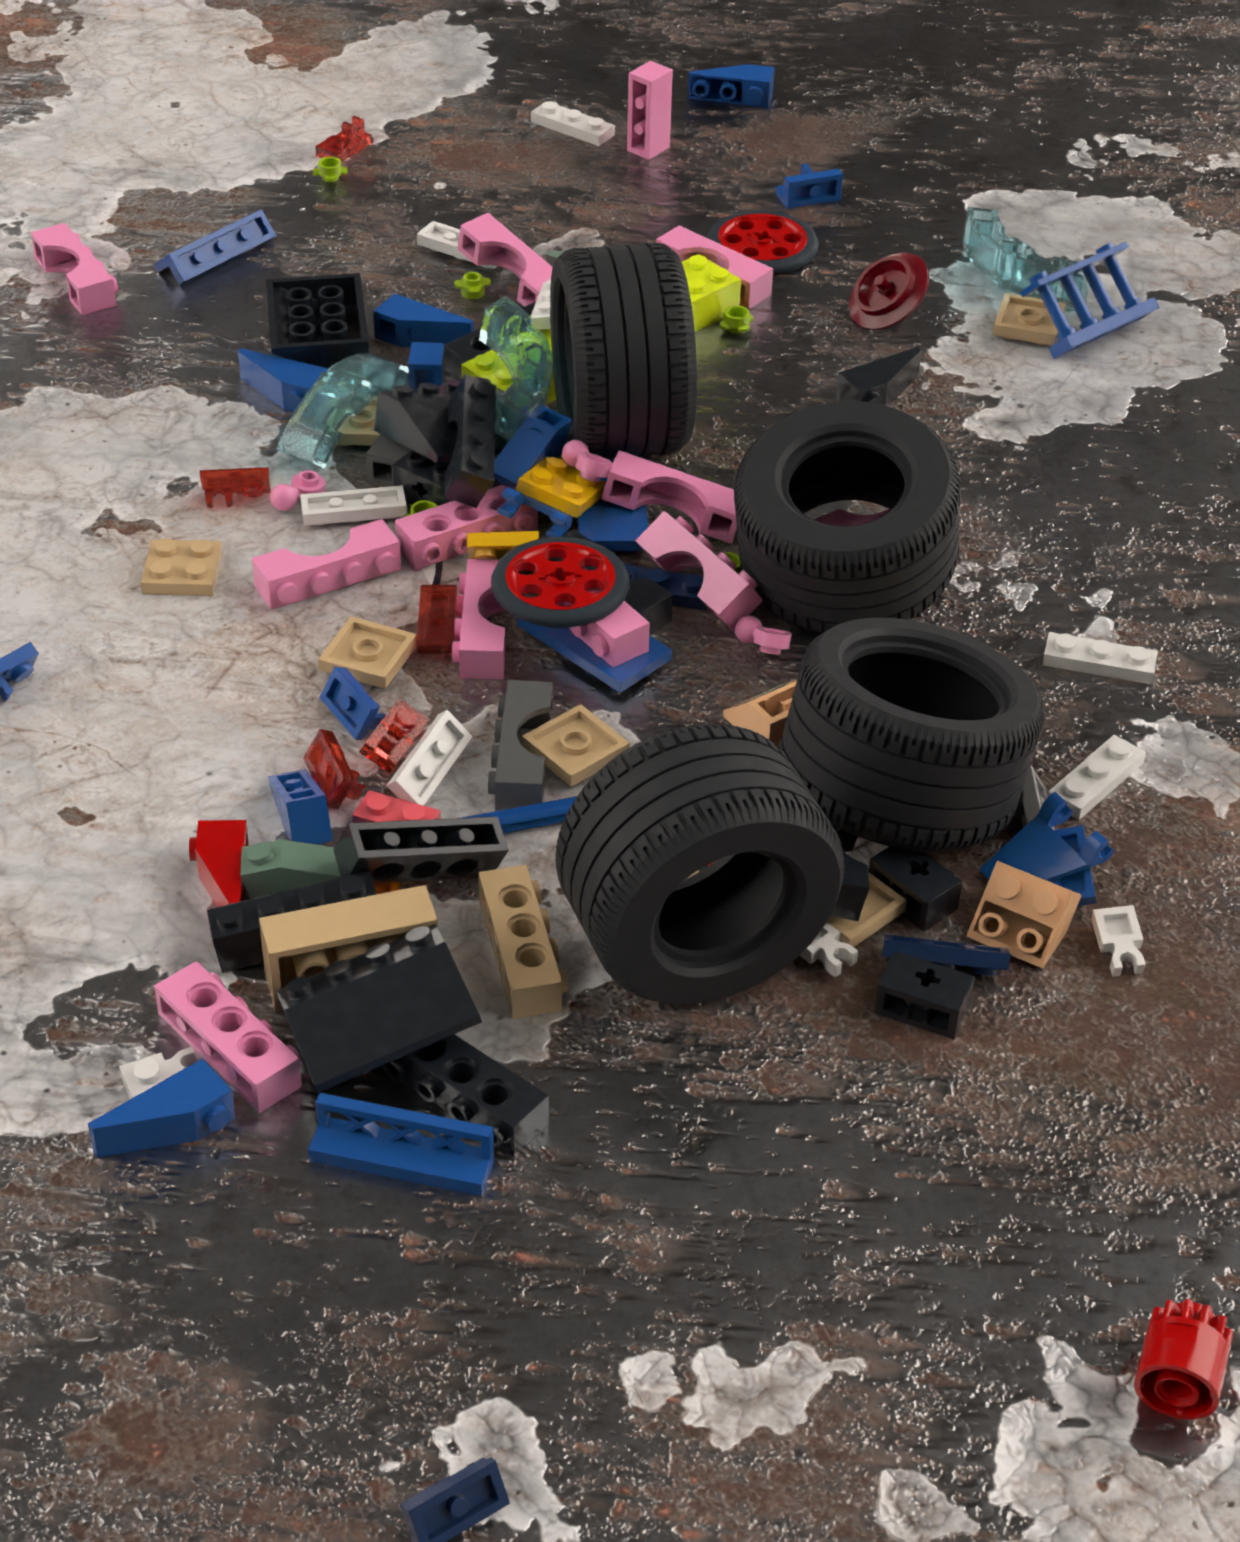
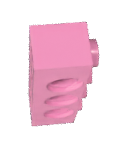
[395,485,538,571]
[154,961,302,1114]

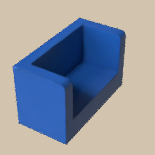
[408,342,444,388]

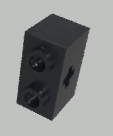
[393,450,454,506]
[868,847,962,932]
[874,951,975,1039]

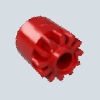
[1134,1299,1233,1420]

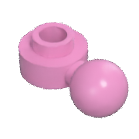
[562,440,612,482]
[270,470,326,511]
[735,616,792,655]

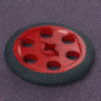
[707,210,819,274]
[491,537,630,628]

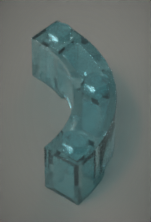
[962,207,1090,312]
[479,296,553,441]
[276,353,409,469]

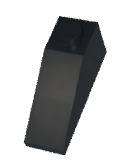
[836,347,922,406]

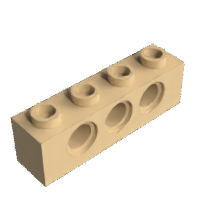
[479,865,569,1019]

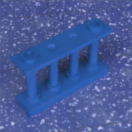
[1020,242,1160,359]

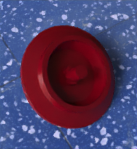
[849,253,929,330]

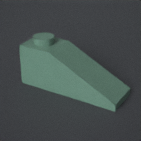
[240,839,341,899]

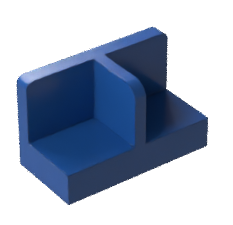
[775,164,843,209]

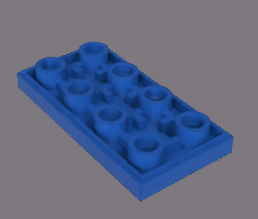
[575,459,648,553]
[517,618,672,693]

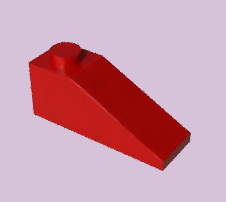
[189,820,249,907]

